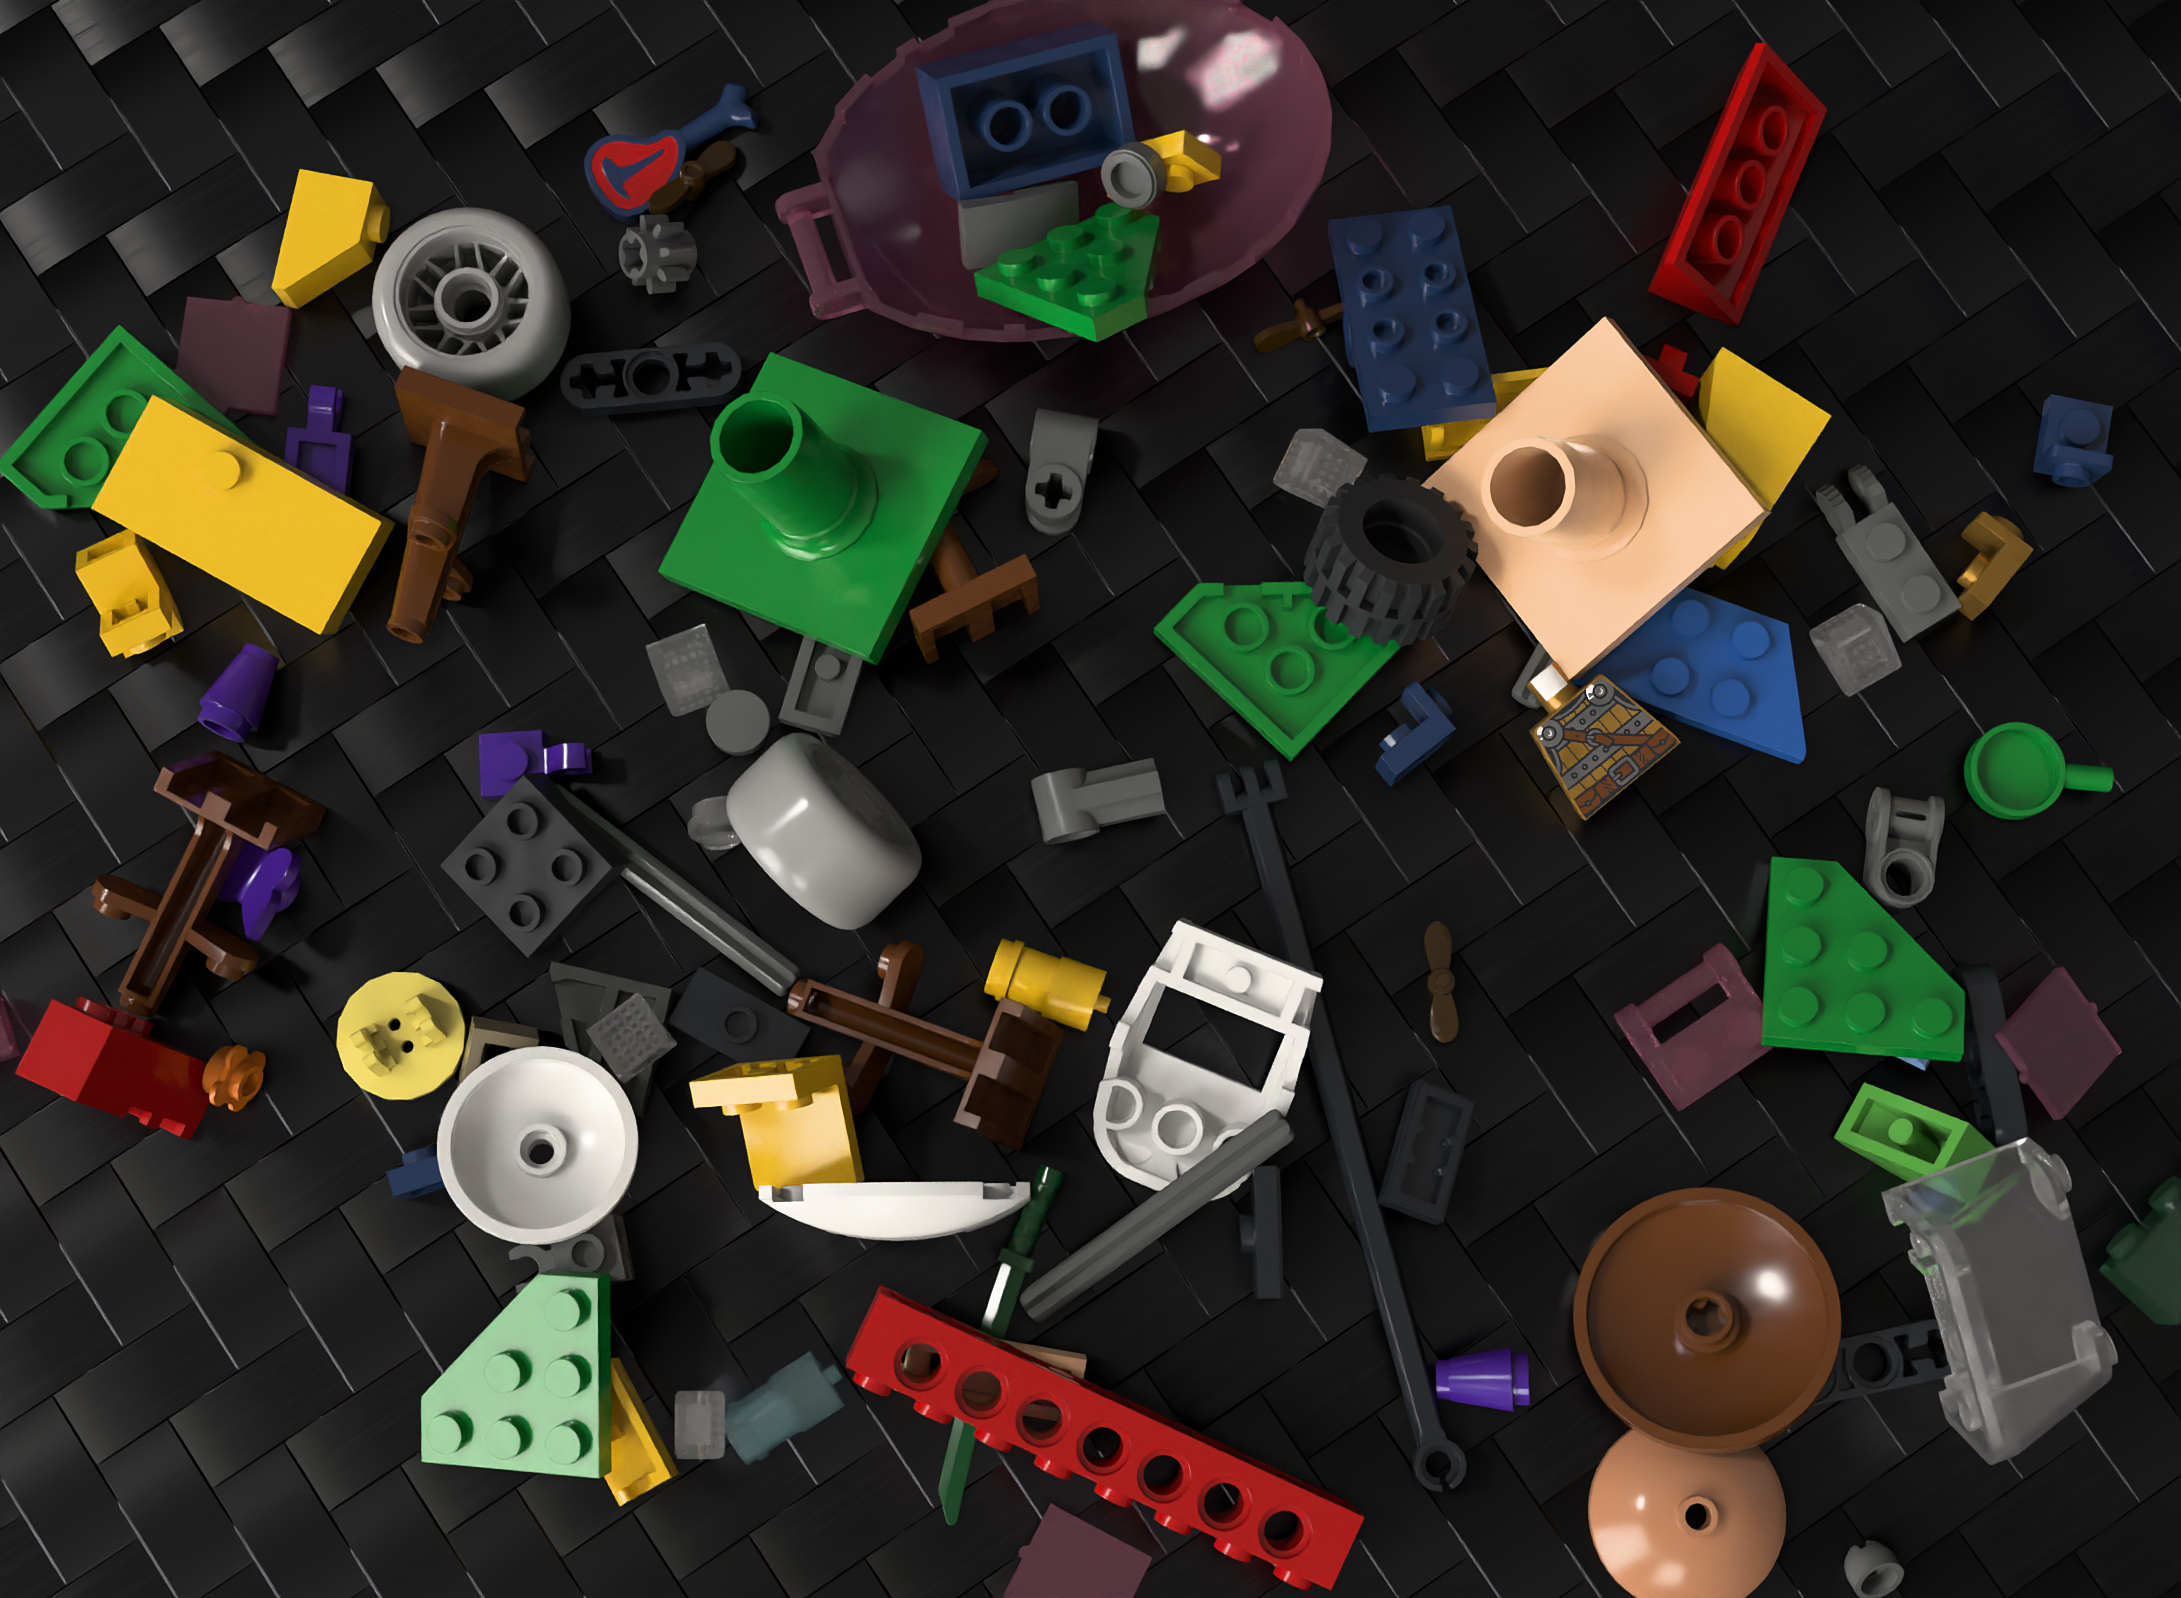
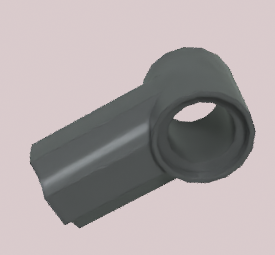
[1031,758,1165,844]

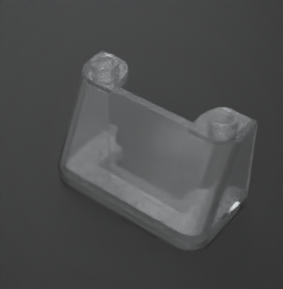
[1881,1137,2118,1465]

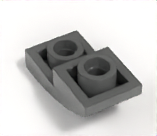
[958,179,1080,270]

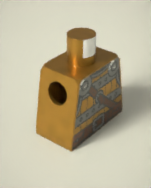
[1525,661,1681,821]

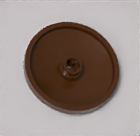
[1573,1187,1842,1454]

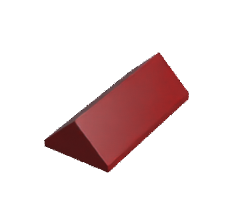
[1648,43,1828,325]

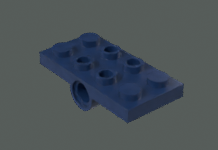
[1328,205,1497,433]

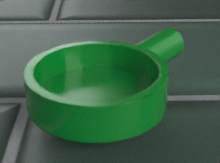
[1964,722,2114,820]

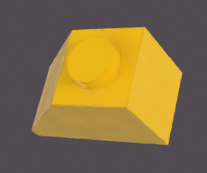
[272,169,390,309]

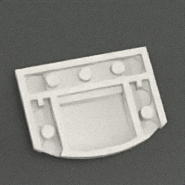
[759,1182,1031,1241]

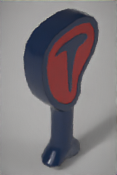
[584,82,758,225]

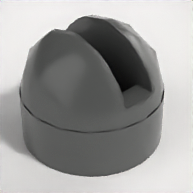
[1844,1540,1904,1598]

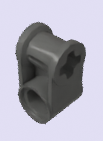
[1025,408,1100,536]
[1861,787,1945,915]

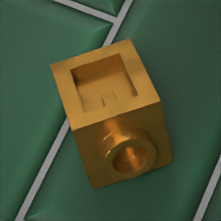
[1956,511,2034,621]

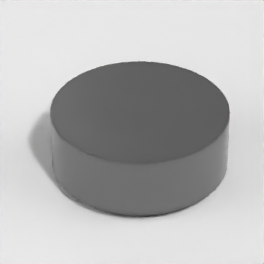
[1101,142,1167,210]
[706,690,772,756]

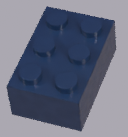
[915,21,1136,202]

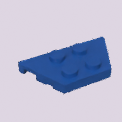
[1572,587,1807,765]

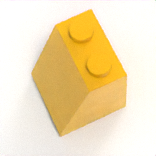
[1688,347,1831,570]

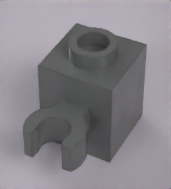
[508,1214,636,1294]

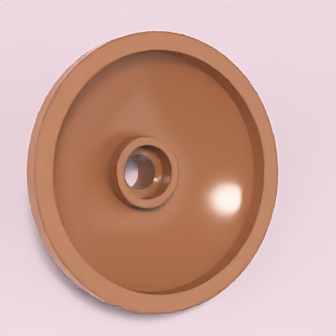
[1588,1429,1786,1598]

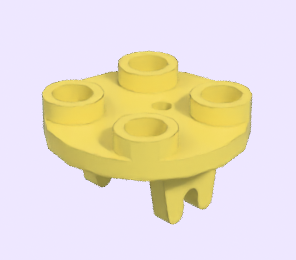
[336,972,467,1100]

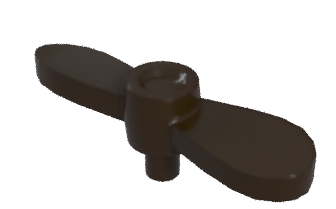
[649,141,736,215]
[1253,298,1343,353]
[1424,921,1459,1043]

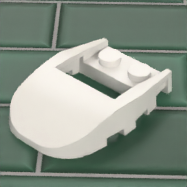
[1093,918,1323,1201]

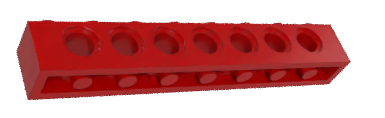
[846,1284,1365,1591]

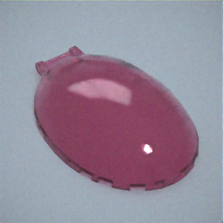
[775,0,1332,342]

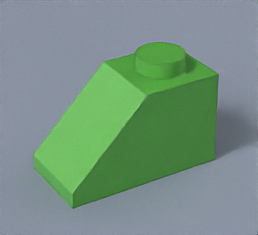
[1834,1082,2002,1210]

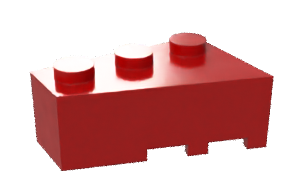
[15,995,210,1141]

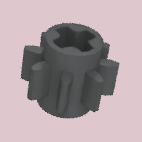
[619,214,697,294]

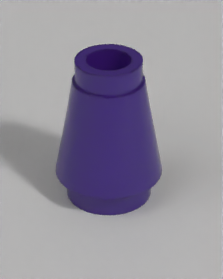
[197,643,280,743]
[1436,1346,1530,1412]

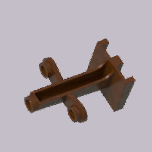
[386,365,536,644]
[909,454,1040,665]
[91,750,327,1017]
[787,940,1066,1152]

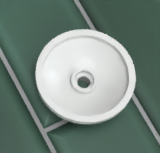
[437,1046,639,1245]

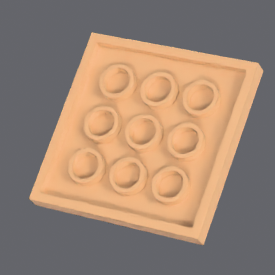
[1421,317,1772,680]

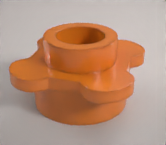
[202,1044,266,1112]

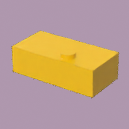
[91,395,396,635]

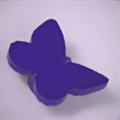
[216,840,302,942]

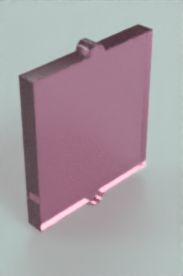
[176,296,292,416]
[1994,967,2122,1120]
[1002,1503,1152,1598]

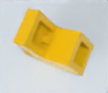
[75,529,184,658]

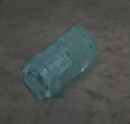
[717,1351,845,1465]

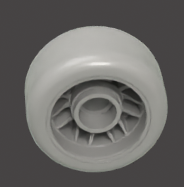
[372,207,571,402]
[726,733,922,930]

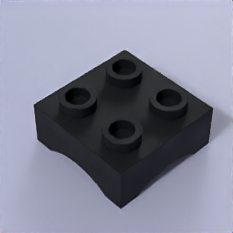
[440,772,631,958]

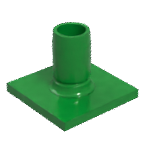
[658,352,989,665]

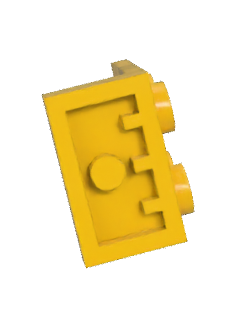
[689,1054,864,1191]

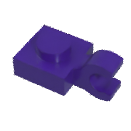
[284,385,356,497]
[479,730,593,801]

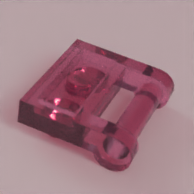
[1614,943,1775,1111]

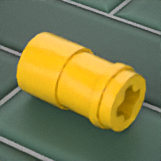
[984,939,1111,1032]

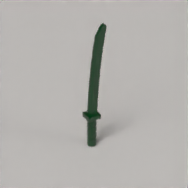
[938,1164,1065,1525]

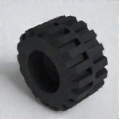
[1303,473,1478,646]

